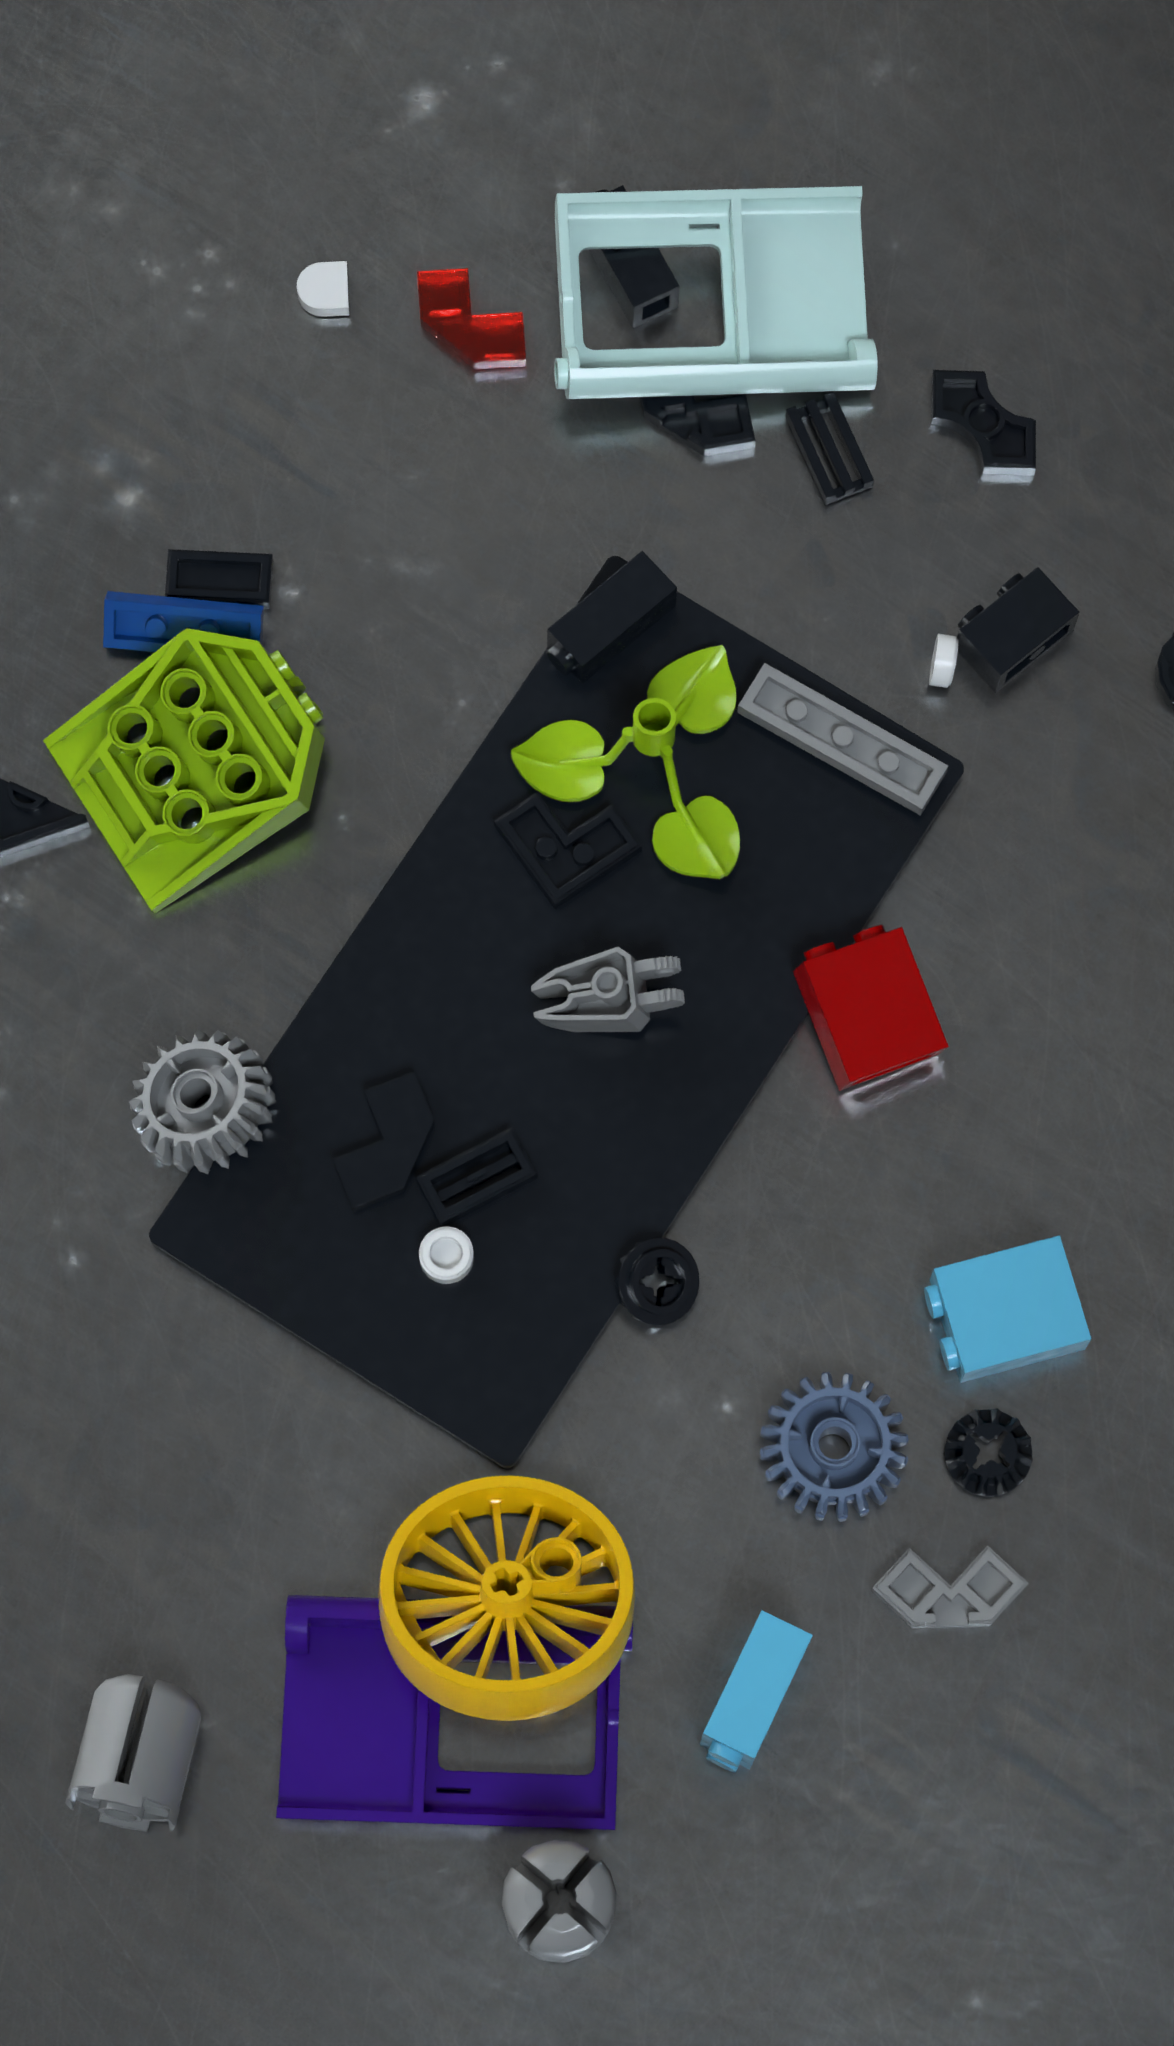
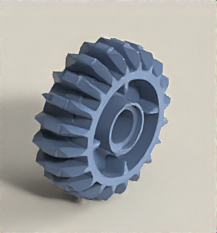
[759,1372,909,1522]

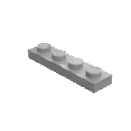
[737,663,948,816]

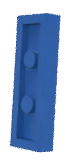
[103,591,264,652]

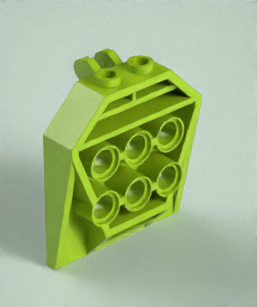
[43,628,325,914]

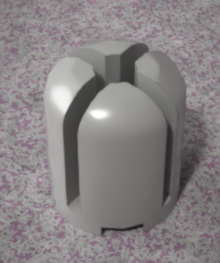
[65,1674,201,1832]
[502,1840,617,1963]

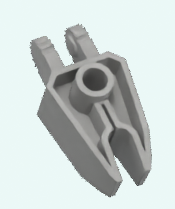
[531,947,685,1032]

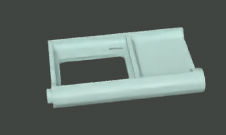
[554,186,878,399]

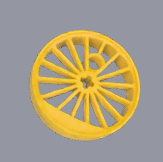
[378,1476,635,1721]

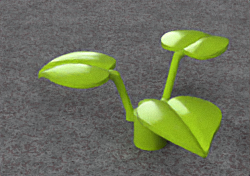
[511,645,740,879]

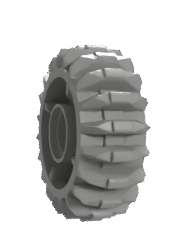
[129,1029,276,1174]

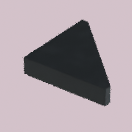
[0,778,90,858]

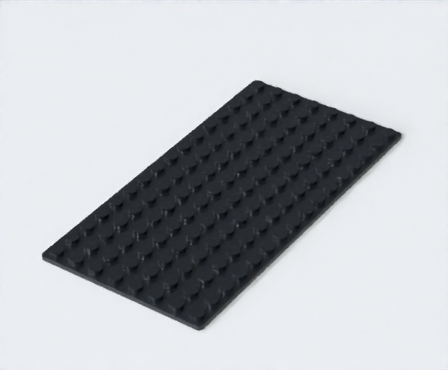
[149,556,964,1468]

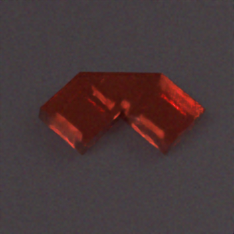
[417,268,526,370]

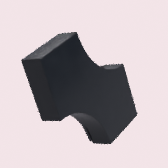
[931,370,1036,475]

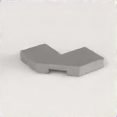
[871,1545,1029,1628]

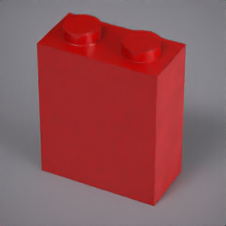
[793,924,949,1091]

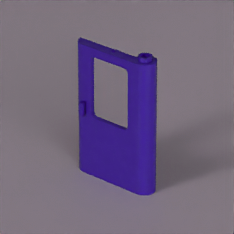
[276,1595,633,1830]

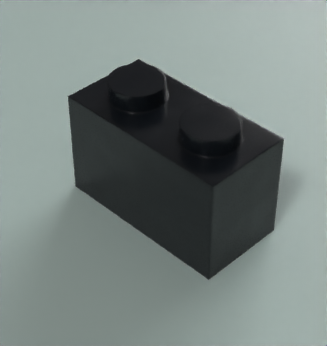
[957,567,1080,693]

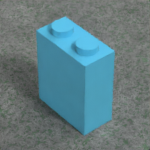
[924,1235,1092,1383]
[700,1610,813,1773]

